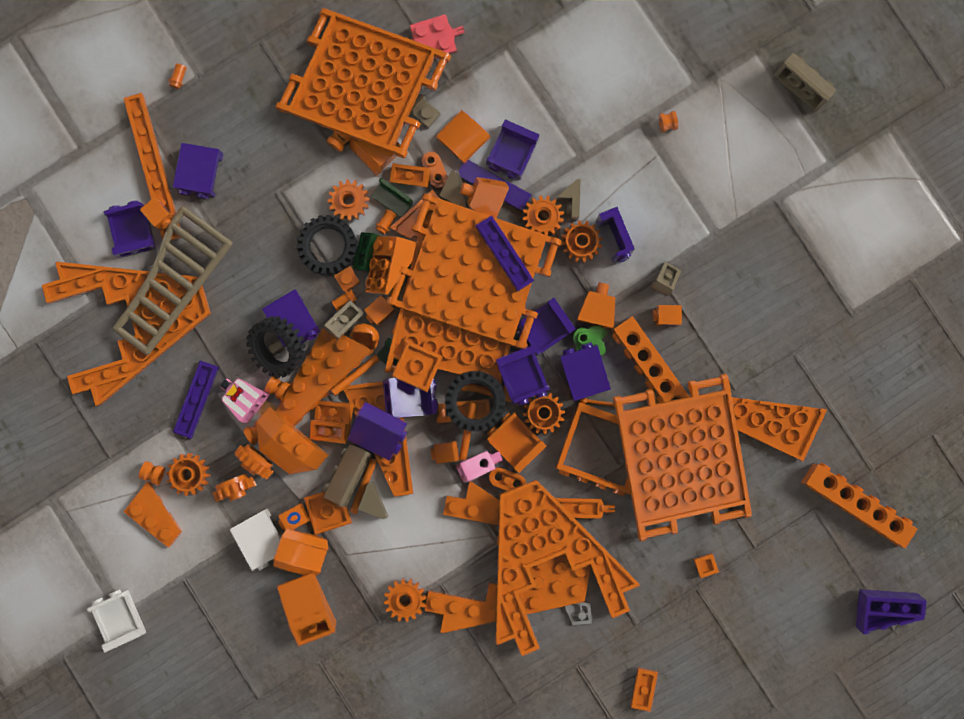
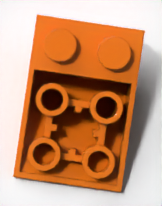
[365,236,416,295]
[277,572,336,646]

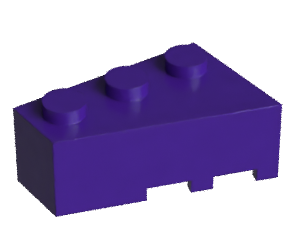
[856,589,927,635]

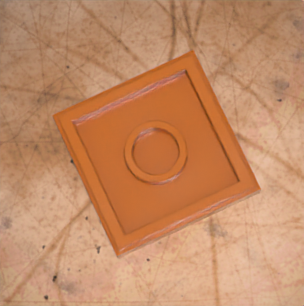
[392,341,443,392]
[304,492,352,535]

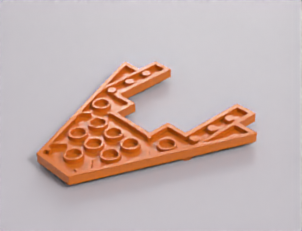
[42,262,211,406]
[496,480,640,656]
[425,481,591,633]

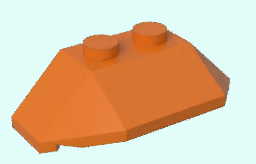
[257,406,329,474]

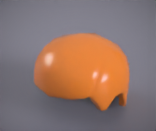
[350,323,379,351]

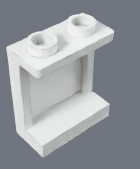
[230,509,281,571]
[87,590,147,653]

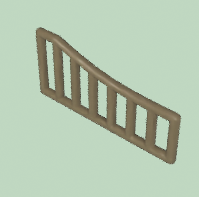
[113,206,233,355]

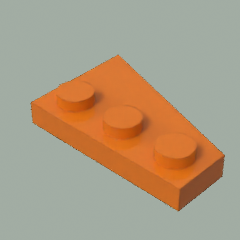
[124,481,182,548]

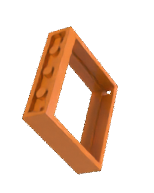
[555,402,631,496]

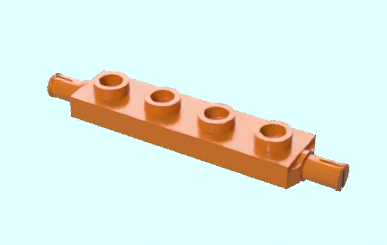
[555,498,615,518]

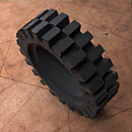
[296,215,357,276]
[246,316,306,378]
[445,371,506,432]

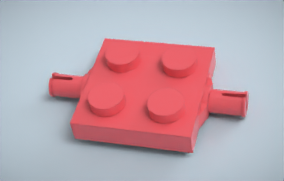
[410,14,465,59]

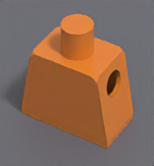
[460,177,509,218]
[576,283,615,330]

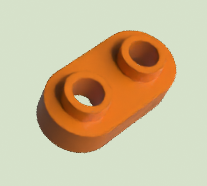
[422,152,448,189]
[489,467,526,491]

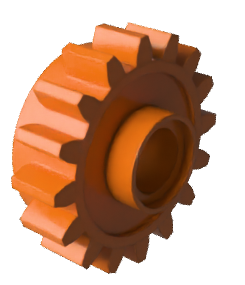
[328,179,370,222]
[522,195,564,236]
[561,220,603,263]
[523,393,565,434]
[234,444,274,480]
[166,453,211,496]
[212,474,257,502]
[384,578,427,622]

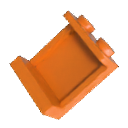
[487,413,546,473]

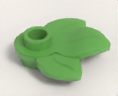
[573,325,608,355]

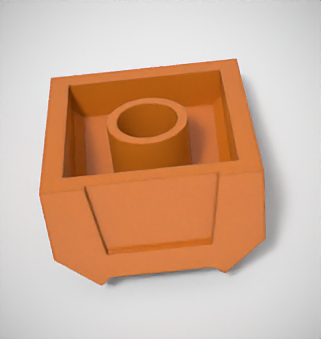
[350,138,401,177]
[274,529,328,576]

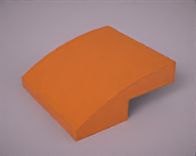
[436,110,491,164]
[310,400,353,444]

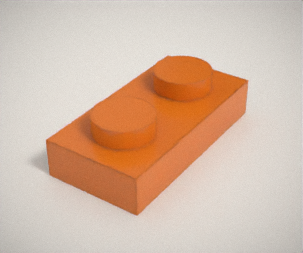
[390,163,430,188]
[630,667,658,712]

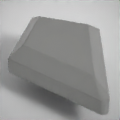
[565,602,592,625]

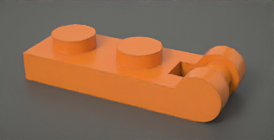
[437,399,490,423]

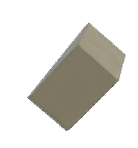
[439,169,468,207]
[358,481,389,519]

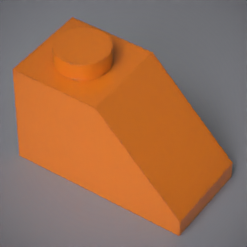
[430,441,460,464]

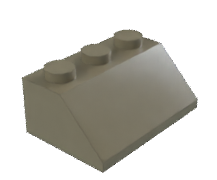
[773,53,836,112]
[323,444,372,507]

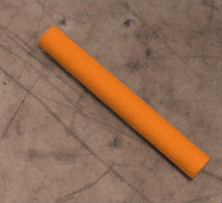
[331,355,380,396]
[459,402,477,460]
[350,458,377,514]

